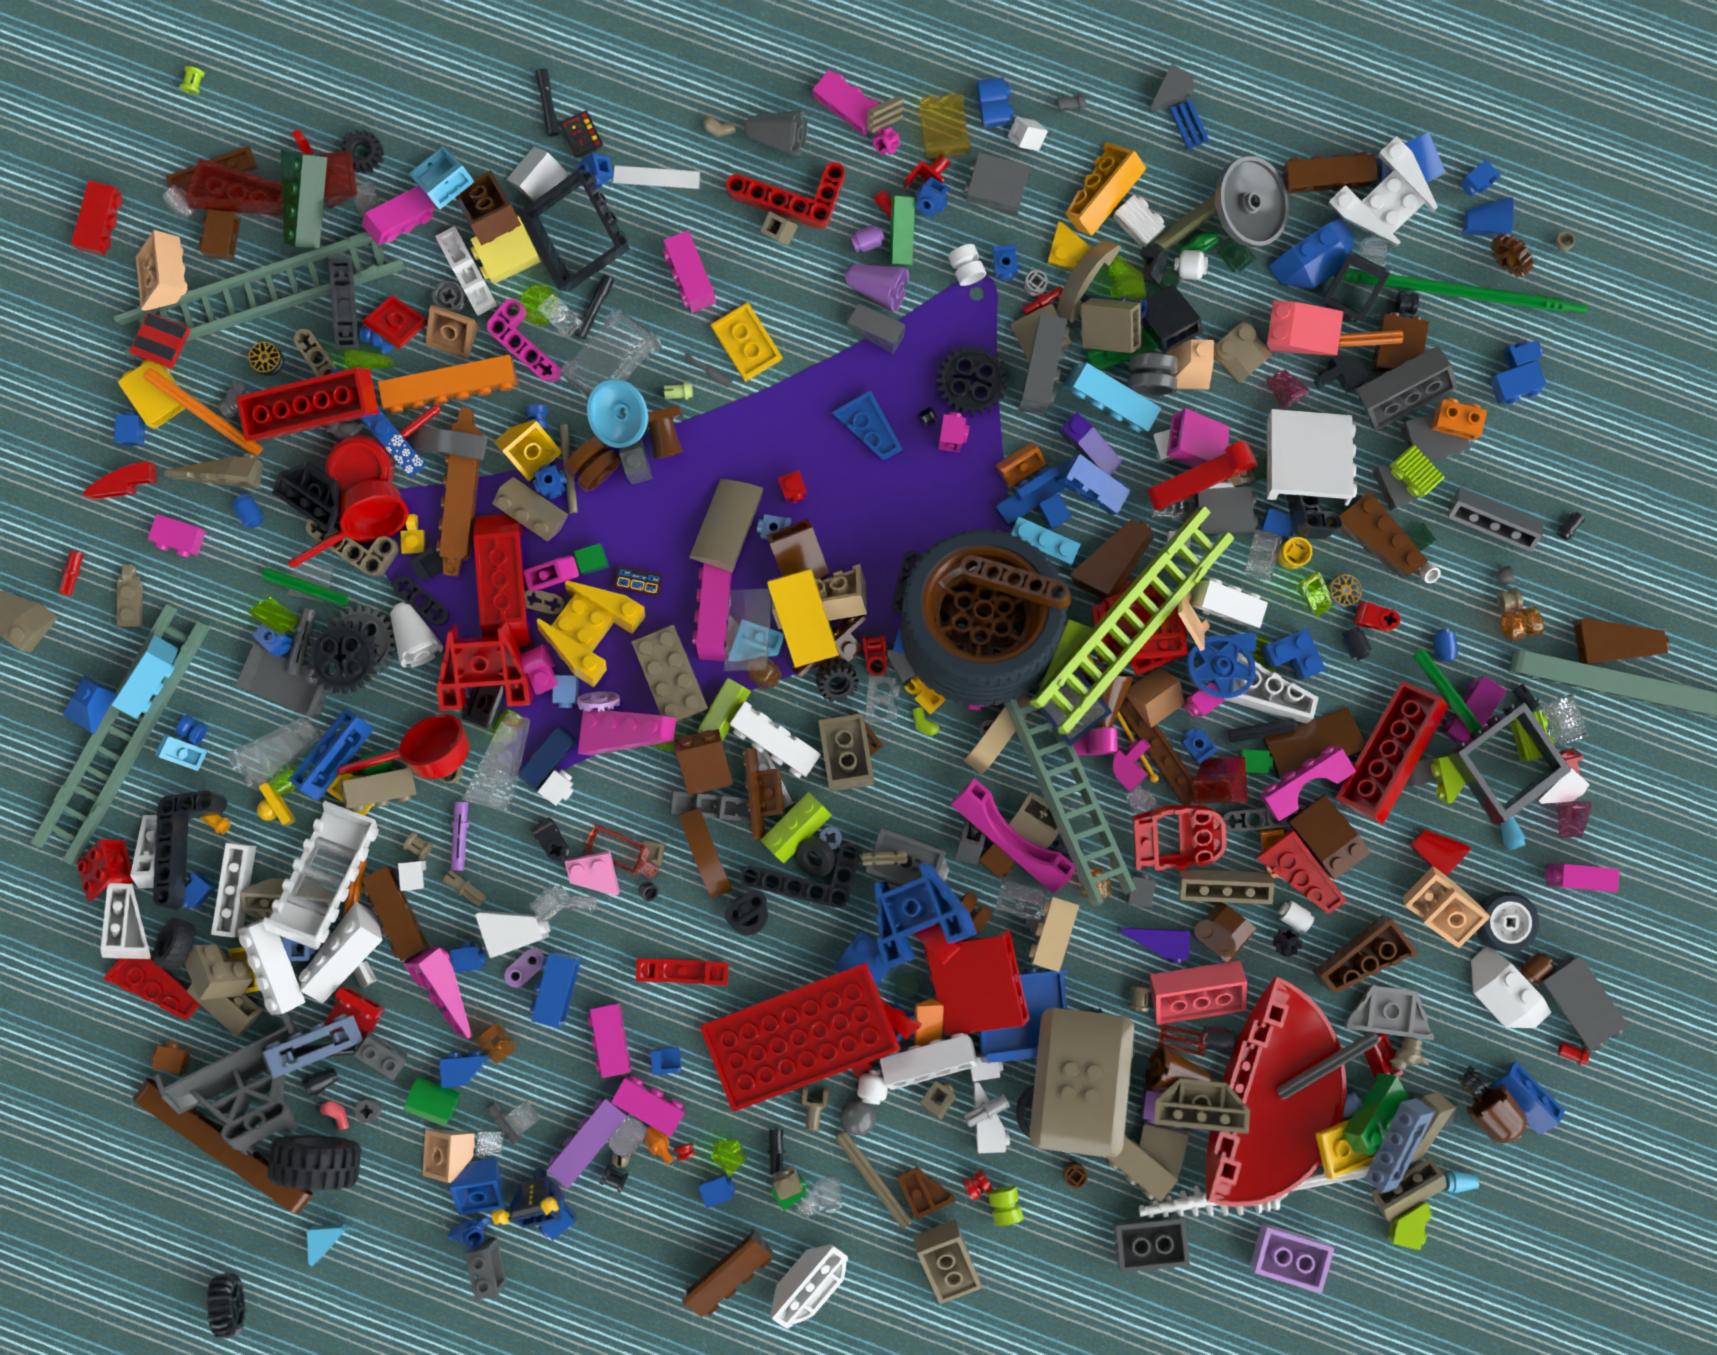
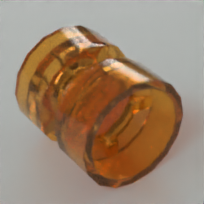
[1501,606,1544,642]
[475,1021,519,1065]

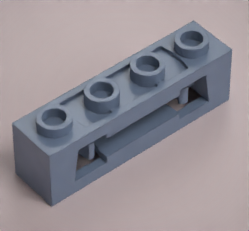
[262,1014,363,1079]
[1364,1098,1435,1193]

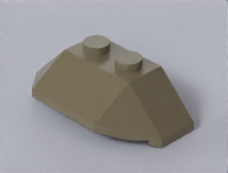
[240,878,333,920]
[1153,1078,1250,1134]

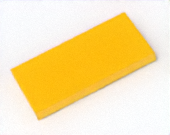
[767,568,839,667]

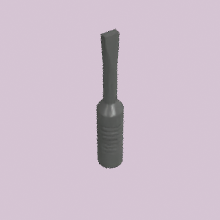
[684,353,732,388]

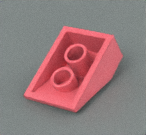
[1267,300,1343,356]

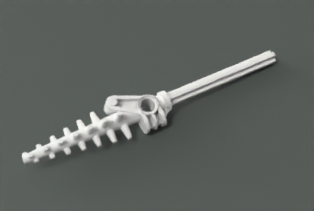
[1138,1162,1401,1218]

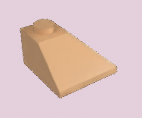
[1165,339,1214,390]
[422,1129,475,1183]

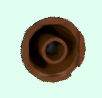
[1087,667,1132,729]
[1145,1046,1212,1092]

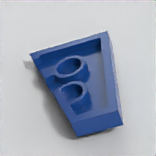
[832,390,903,460]

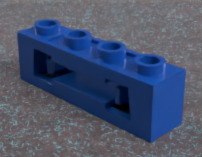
[288,708,374,801]

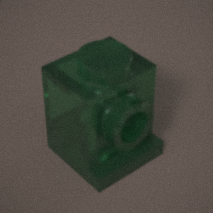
[1217,237,1257,273]

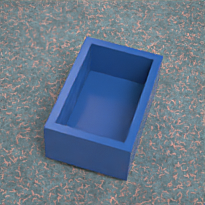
[529,951,582,1028]

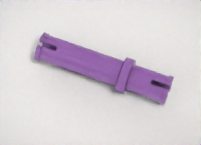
[450,802,469,870]

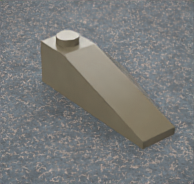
[164,454,263,489]

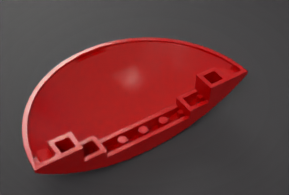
[1206,977,1346,1207]

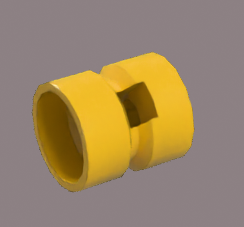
[1277,537,1312,570]

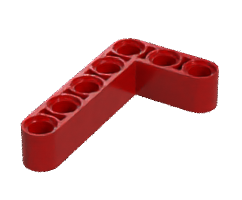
[726,162,845,229]
[1146,441,1258,511]

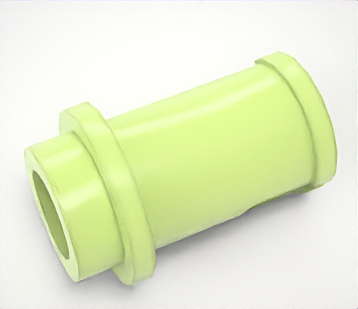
[664,382,693,400]

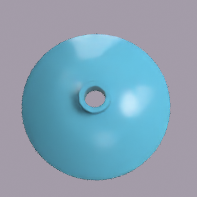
[587,379,648,448]

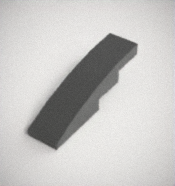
[669,791,751,822]

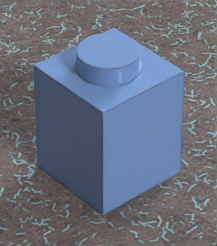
[553,675,579,708]

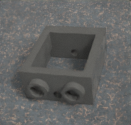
[465,1238,507,1301]

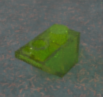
[1108,255,1146,300]

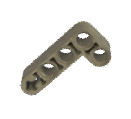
[294,329,374,387]
[306,520,399,577]

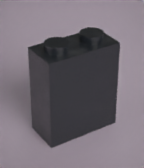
[1141,284,1203,353]

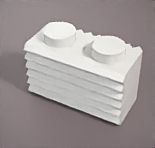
[1113,195,1165,248]

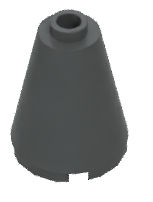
[744,110,808,156]

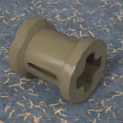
[402,832,433,861]
[1129,986,1151,1012]

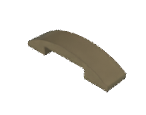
[1057,240,1121,323]

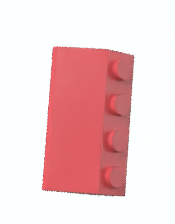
[1150,961,1247,1025]

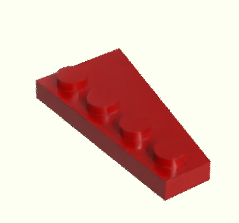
[1255,829,1347,914]
[103,956,201,1020]

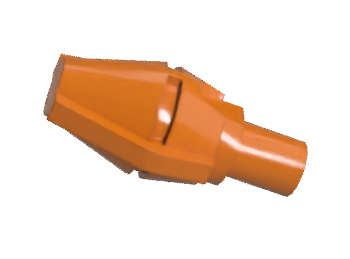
[643,1126,674,1165]

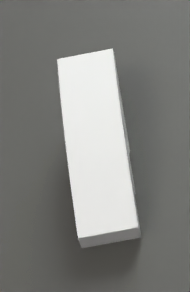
[435,226,497,315]

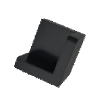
[1139,247,1170,284]
[409,547,443,583]

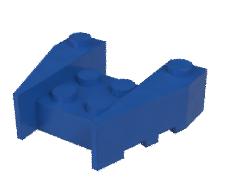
[875,864,977,968]

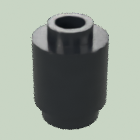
[1342,626,1372,661]
[1199,1026,1234,1051]

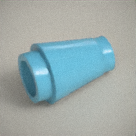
[1501,817,1526,850]
[1443,1170,1479,1194]

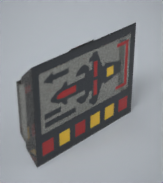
[559,110,603,158]

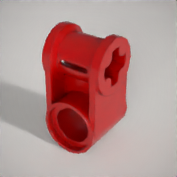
[1353,601,1400,632]
[862,633,887,678]

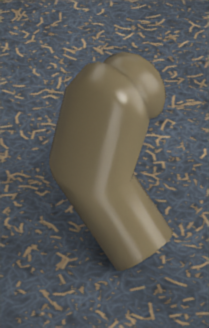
[703,116,736,137]

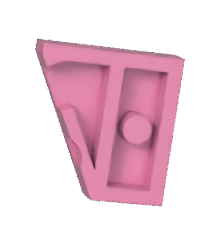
[565,851,620,895]

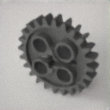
[327,605,397,677]

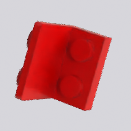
[77,839,133,901]
[324,986,385,1046]

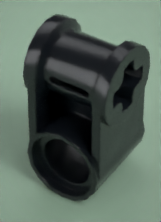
[531,817,570,861]

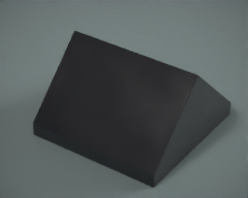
[462,685,507,731]

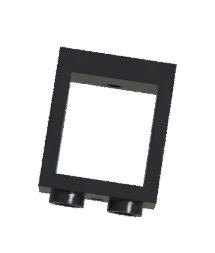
[1323,250,1390,322]

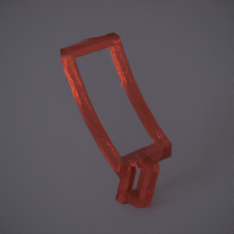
[584,824,659,880]

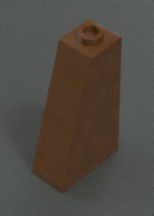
[1070,519,1154,600]
[1573,618,1669,664]

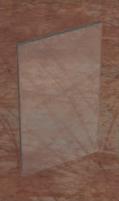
[724,589,772,671]

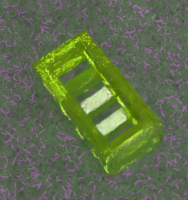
[344,349,395,369]

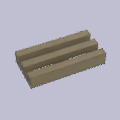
[867,96,905,133]

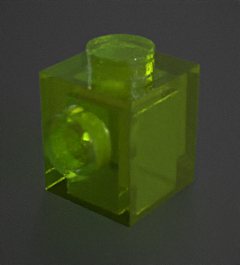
[710,1137,747,1176]

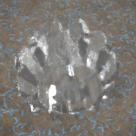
[609,1117,646,1158]

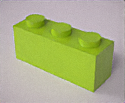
[760,792,832,863]

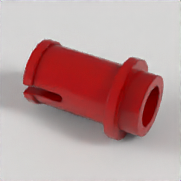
[874,190,891,220]
[1557,1041,1590,1065]

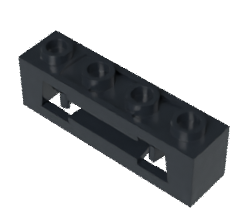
[328,255,358,350]

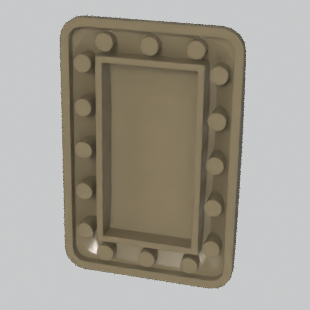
[1030,1008,1134,1157]

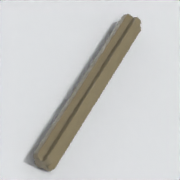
[836,1131,912,1229]

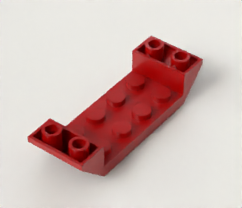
[473,514,532,648]

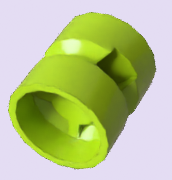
[988,1186,1024,1226]

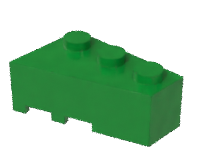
[1343,1073,1409,1155]

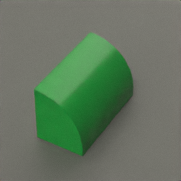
[403,1077,460,1127]

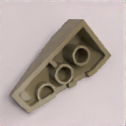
[0,591,58,653]

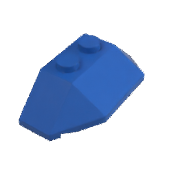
[1268,218,1354,289]

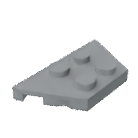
[1344,985,1434,1040]

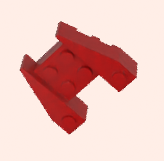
[437,621,534,711]

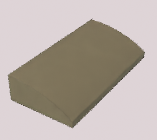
[690,479,763,573]

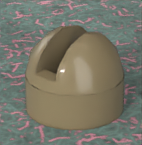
[1556,231,1576,251]
[611,1149,630,1168]

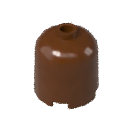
[1467,1084,1527,1144]

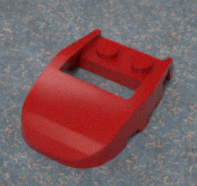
[1132,805,1226,871]

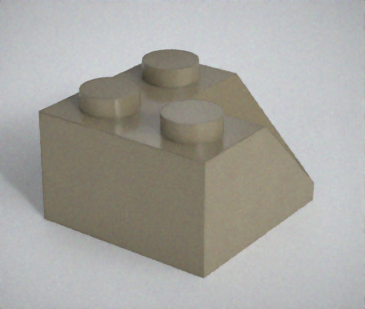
[184,944,253,1000]

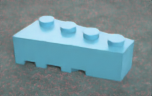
[1062,363,1162,433]

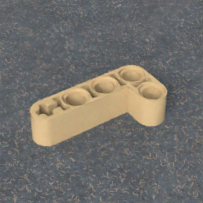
[964,694,1032,775]

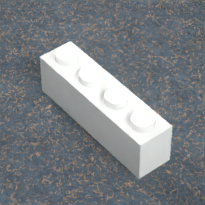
[211,843,256,938]
[237,918,305,1015]
[880,1033,978,1090]

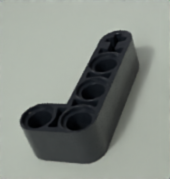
[1286,494,1342,540]

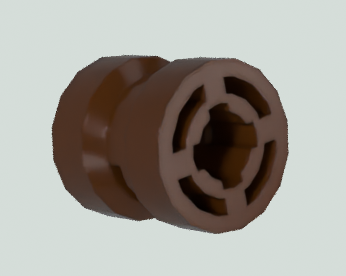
[1063,1161,1088,1188]

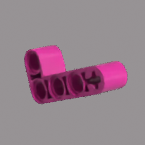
[487,299,562,383]
[1073,728,1118,756]

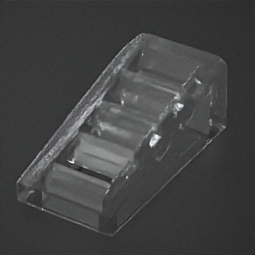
[1150,496,1196,519]

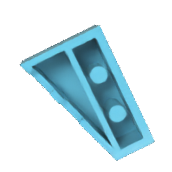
[112,635,179,719]

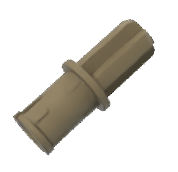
[443,870,486,906]

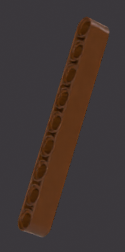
[133,1078,313,1215]

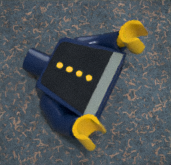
[491,1169,565,1228]

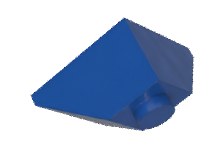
[62,675,116,734]
[450,1158,505,1215]

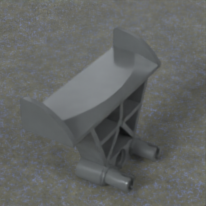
[154,1012,299,1155]

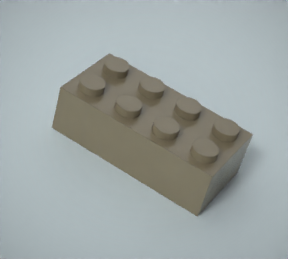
[632,625,709,724]

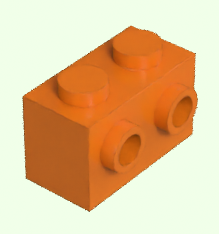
[1431,398,1487,441]

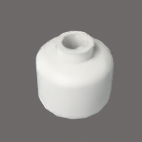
[1174,250,1208,280]
[857,1069,888,1104]

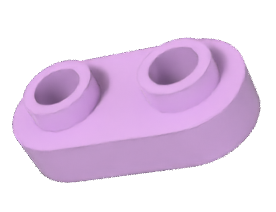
[505,948,545,988]

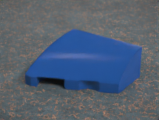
[1462,197,1514,237]

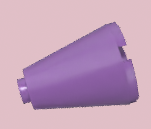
[845,264,909,312]

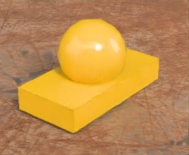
[256,783,296,825]

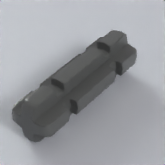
[487,1103,522,1144]

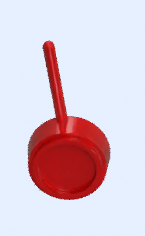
[326,405,441,496]
[288,480,409,568]
[337,714,470,779]

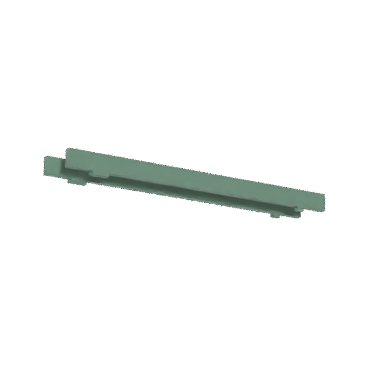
[114,232,406,359]
[975,623,1136,907]

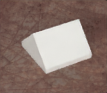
[506,146,569,202]

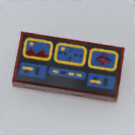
[614,565,663,597]

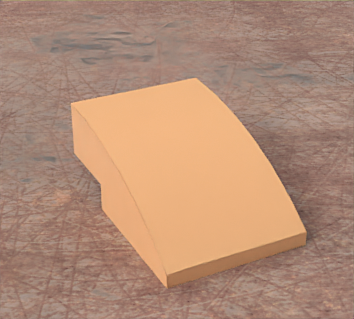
[1402,866,1490,948]

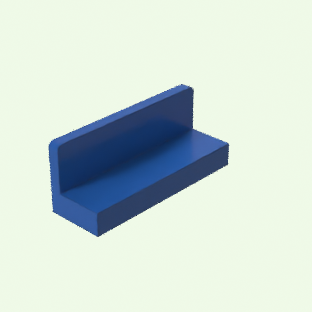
[1492,1061,1565,1134]

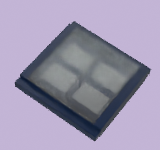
[1039,670,1113,747]

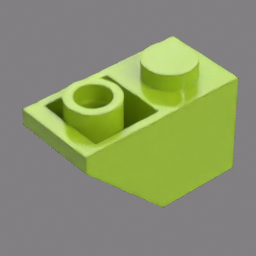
[1431,756,1465,804]
[1387,1201,1431,1250]

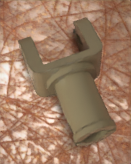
[802,1086,829,1131]

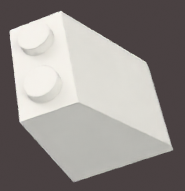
[475,911,551,958]

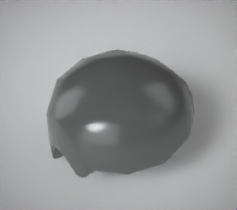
[840,1100,877,1136]

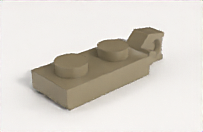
[117,564,143,627]

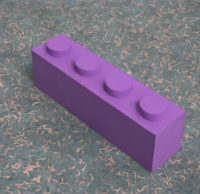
[547,1096,629,1189]

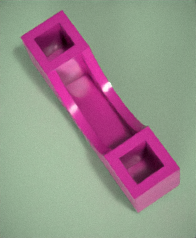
[1260,745,1356,821]

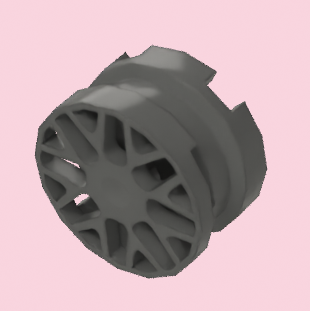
[432,280,467,314]

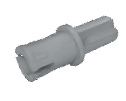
[964,1094,1010,1127]

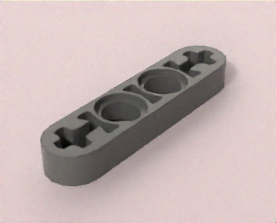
[1222,805,1306,832]

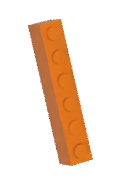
[378,354,519,414]

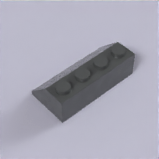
[1356,345,1458,431]

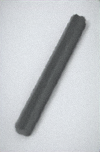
[1277,1031,1379,1100]

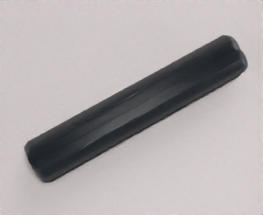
[1228,718,1296,743]

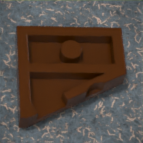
[896,1166,956,1220]

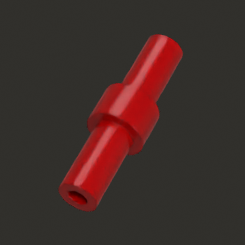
[1022,286,1063,316]

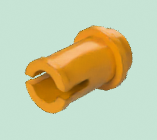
[200,815,231,834]

